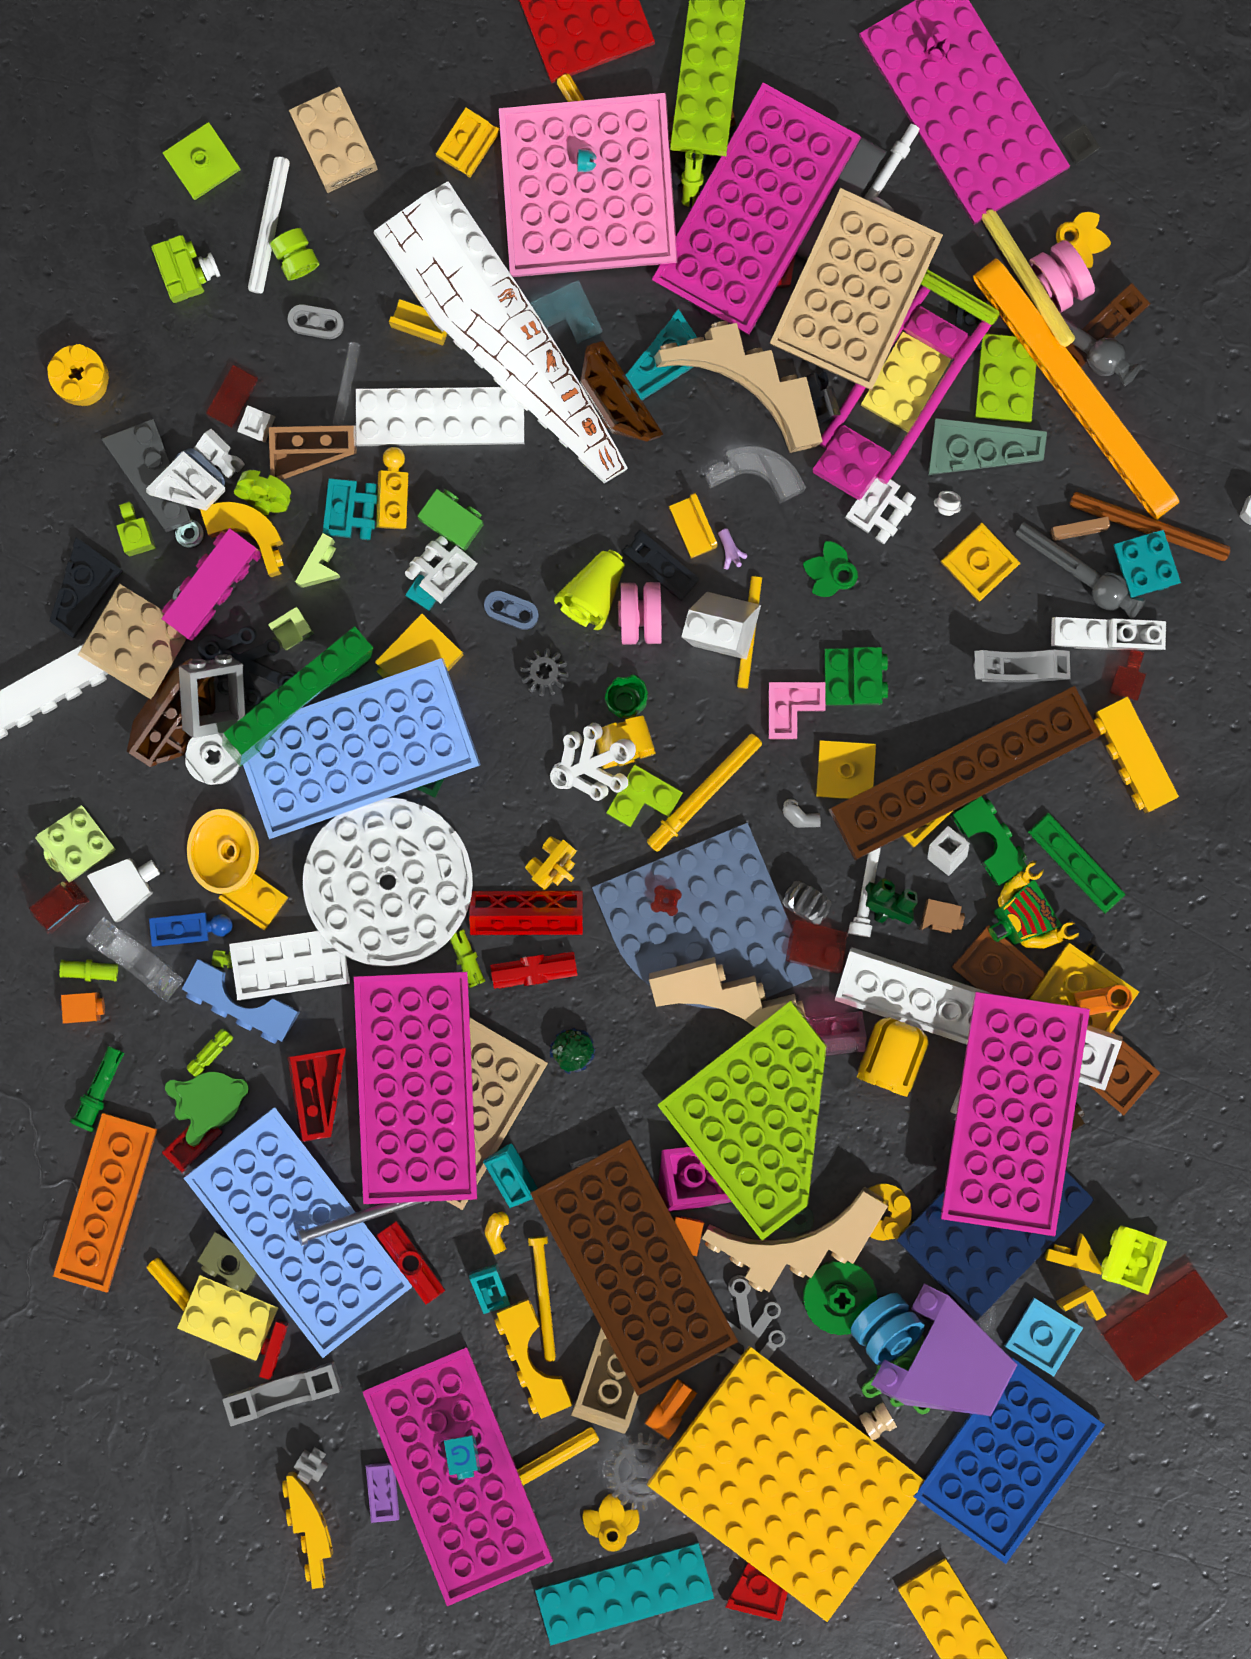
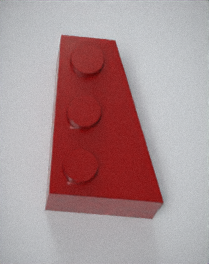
[288,1048,346,1141]

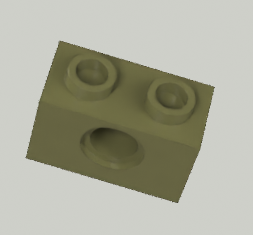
[197,1230,257,1291]

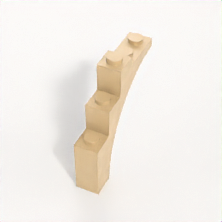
[654,321,822,453]
[649,957,806,1028]
[702,1187,889,1292]

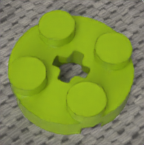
[234,470,292,515]

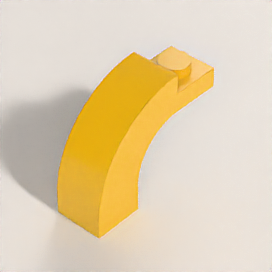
[200,502,284,577]

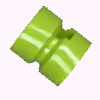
[270,228,319,280]

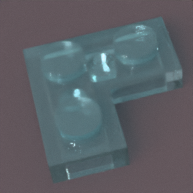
[530,280,603,344]

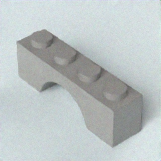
[222,1361,342,1426]

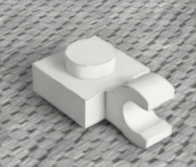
[194,429,245,478]

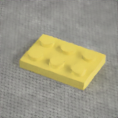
[860,332,951,432]
[177,1275,278,1361]

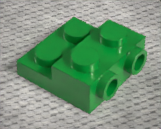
[824,647,888,706]

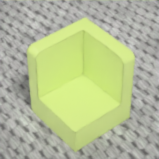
[268,607,314,650]

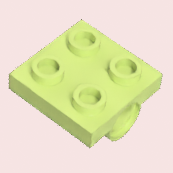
[35,805,116,883]

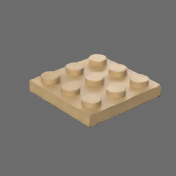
[78,584,187,699]

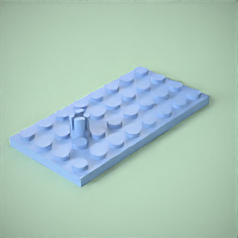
[243,658,481,839]
[183,1107,413,1358]

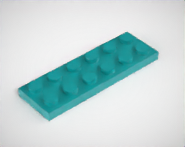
[535,1541,714,1646]

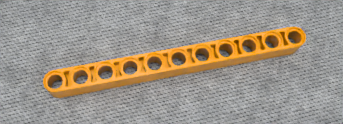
[973,258,1179,520]

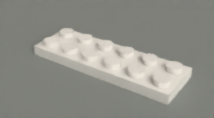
[356,387,524,446]

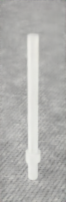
[864,123,920,202]

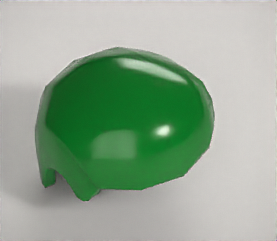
[605,674,648,718]

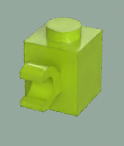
[116,502,156,557]

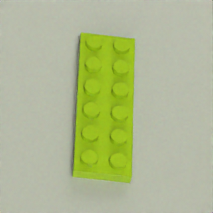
[671,0,745,156]

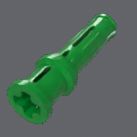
[69,1046,125,1132]

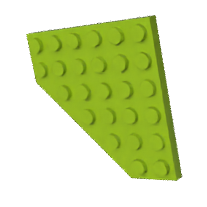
[658,1000,827,1240]

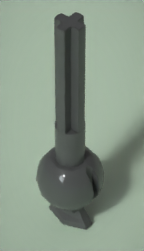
[1021,288,1142,387]
[1015,522,1146,620]

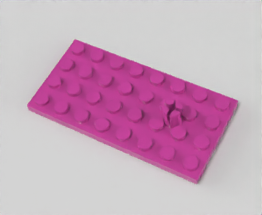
[859,0,1070,225]
[652,83,861,335]
[354,972,477,1204]
[941,991,1090,1236]
[363,1347,554,1606]

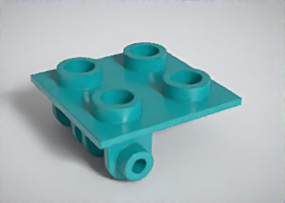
[1113,530,1181,598]

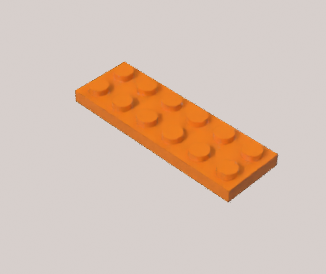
[53,1113,158,1293]

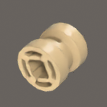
[858,1402,897,1441]

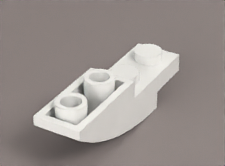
[1051,617,1166,650]

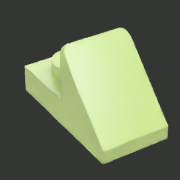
[295,533,340,588]

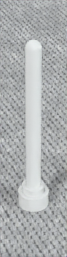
[848,847,881,937]

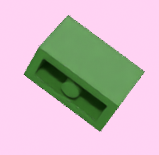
[417,489,484,552]

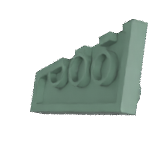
[928,418,1047,475]

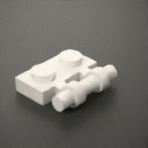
[845,478,916,544]
[405,536,477,604]

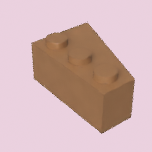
[269,425,357,480]

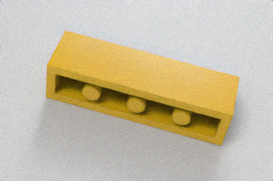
[1093,696,1179,813]

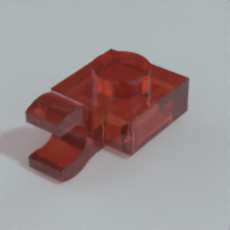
[1109,649,1146,701]

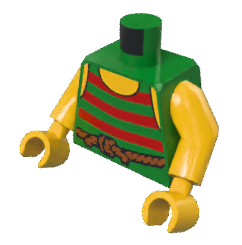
[988,861,1079,948]

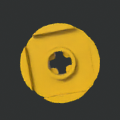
[868,1183,912,1241]

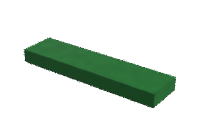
[1027,813,1126,914]

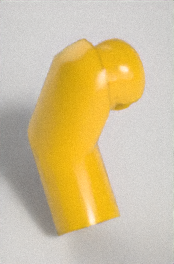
[484,1212,509,1255]

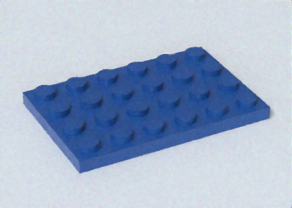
[913,1357,1105,1564]

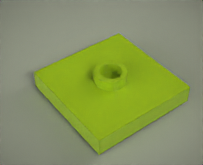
[163,122,241,201]

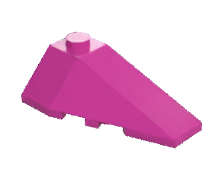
[658,1147,732,1212]

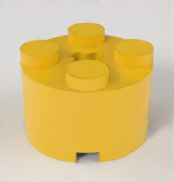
[48,344,109,406]
[592,716,656,770]

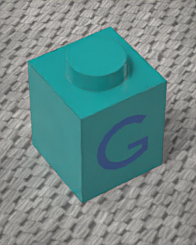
[444,1436,481,1480]

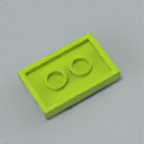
[975,334,1036,423]

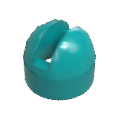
[577,149,597,172]

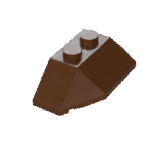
[581,341,663,442]
[127,658,215,767]

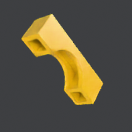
[494,1298,573,1419]

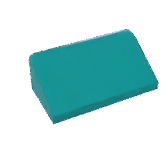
[483,1144,538,1208]

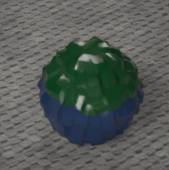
[550,1028,595,1075]

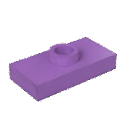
[366,1462,400,1523]

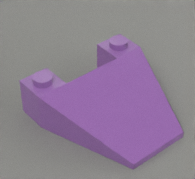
[871,1284,1017,1416]

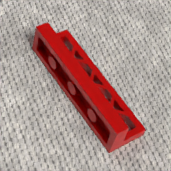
[469,891,583,935]

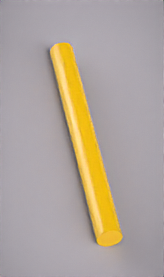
[737,576,762,689]

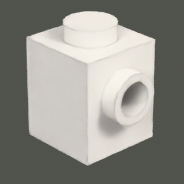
[927,826,970,876]

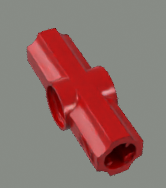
[490,952,578,989]
[377,1221,446,1305]

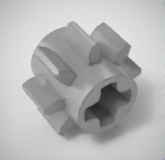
[294,1447,329,1484]

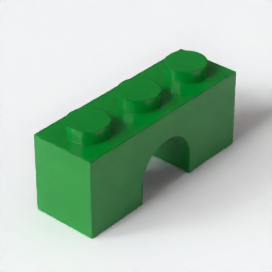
[951,796,1028,886]

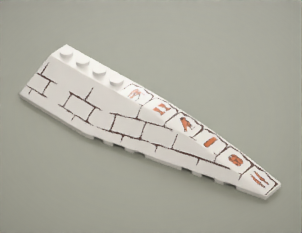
[373,182,628,483]

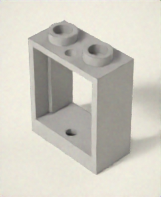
[179,655,245,738]

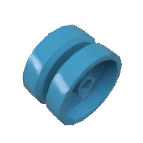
[851,1293,924,1365]

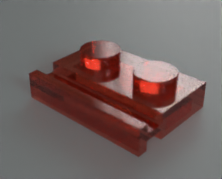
[785,920,848,974]

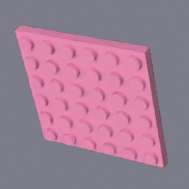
[499,93,677,277]

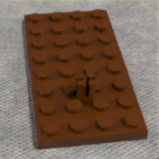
[530,1139,738,1396]

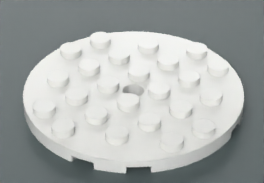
[303,798,473,967]

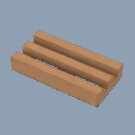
[1050,517,1110,541]

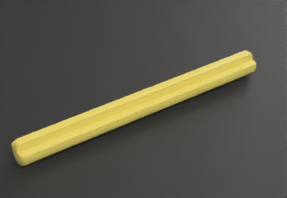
[982,209,1075,347]

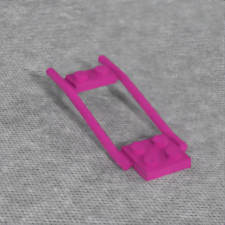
[813,285,992,501]

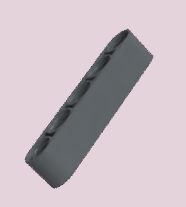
[796,137,887,261]

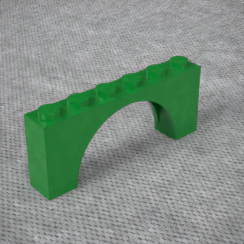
[222,626,373,767]

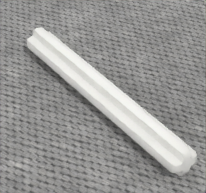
[248,157,290,293]

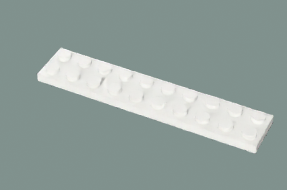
[835,947,1123,1090]

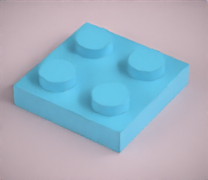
[1004,1297,1083,1376]

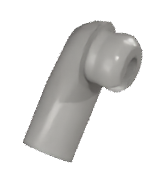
[782,799,821,828]

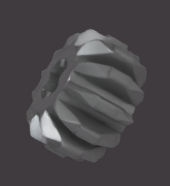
[521,648,568,696]
[783,881,832,924]

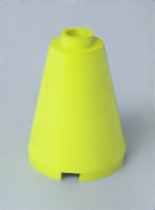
[554,550,625,630]

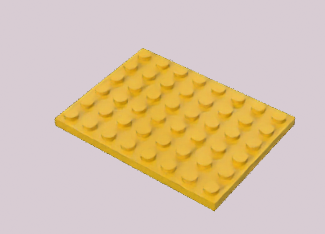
[646,1346,925,1622]

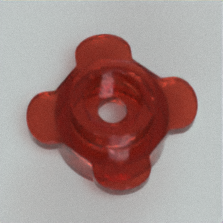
[651,885,682,916]

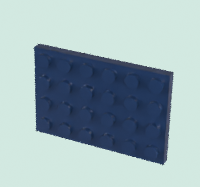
[895,1171,1094,1321]

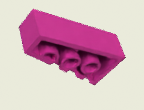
[161,528,262,641]

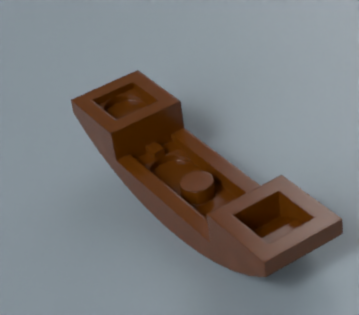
[1066,283,1151,368]

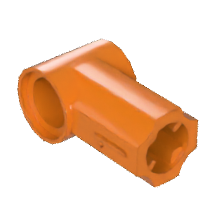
[1073,984,1132,1015]
[644,1378,697,1440]

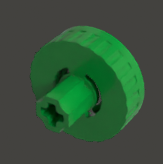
[803,1260,877,1335]

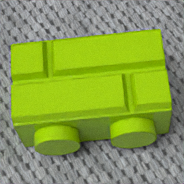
[151,235,207,303]

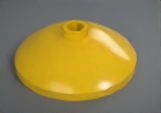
[187,809,259,894]

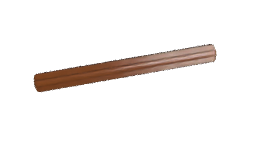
[1070,492,1230,561]

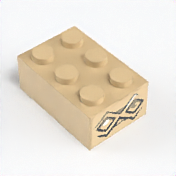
[289,87,378,193]

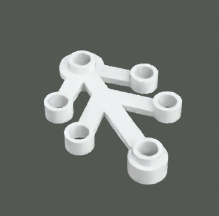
[550,723,636,801]

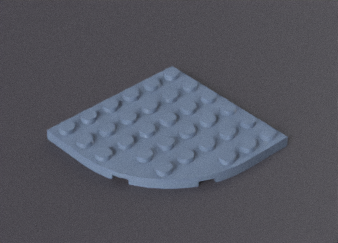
[592,823,813,1009]

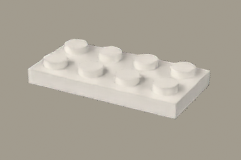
[229,931,350,1000]

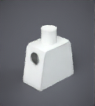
[87,858,161,922]

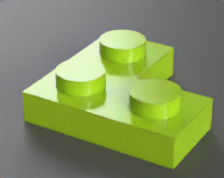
[606,765,683,827]

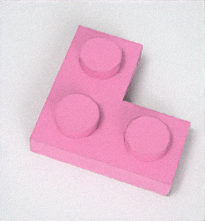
[769,682,825,739]

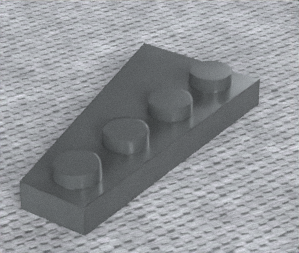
[101,419,192,532]

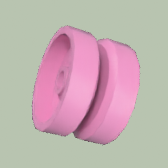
[1029,240,1095,313]
[618,582,661,645]

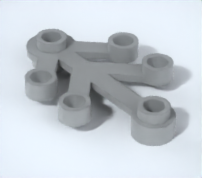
[716,1274,786,1364]

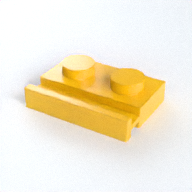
[436,108,500,178]
[219,873,289,930]

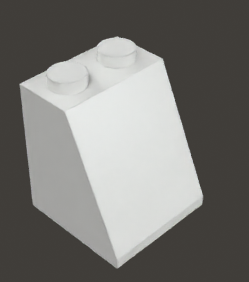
[682,592,761,660]

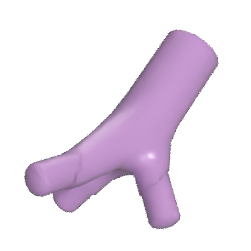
[718,529,747,569]

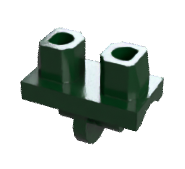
[865,878,918,925]

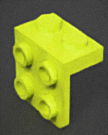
[1101,1225,1167,1295]

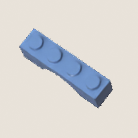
[182,959,300,1044]

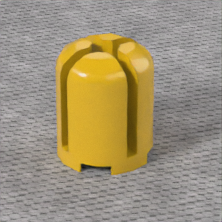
[857,1017,928,1097]

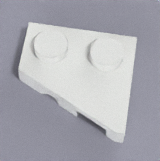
[146,451,225,511]

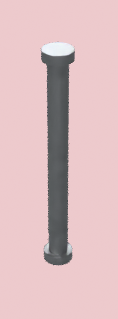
[296,1201,430,1246]

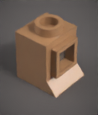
[920,899,965,933]

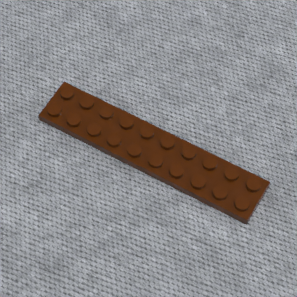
[829,686,1101,860]

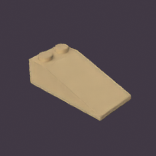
[571,1328,639,1434]

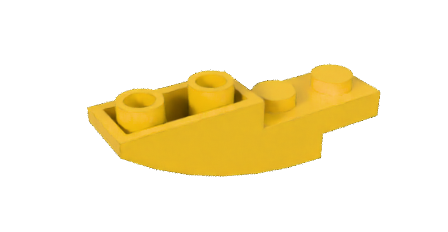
[282,1472,333,1589]

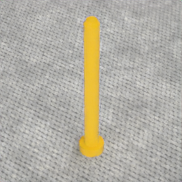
[528,1236,556,1362]

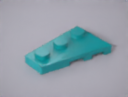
[626,309,697,400]

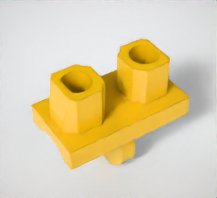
[525,836,577,890]

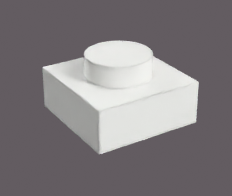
[237,405,275,442]

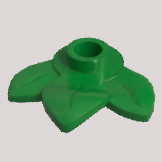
[803,541,858,597]

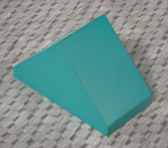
[469,1263,511,1314]

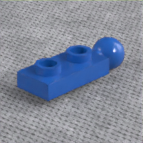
[149,913,232,947]

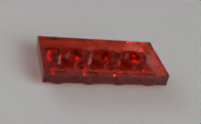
[1102,1269,1228,1382]

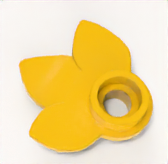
[1056,212,1111,268]
[583,1493,639,1552]

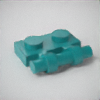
[323,478,378,540]

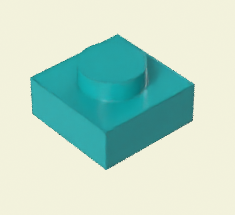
[405,575,437,611]

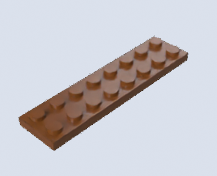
[951,925,1160,1116]

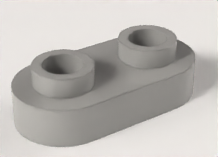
[288,305,344,339]

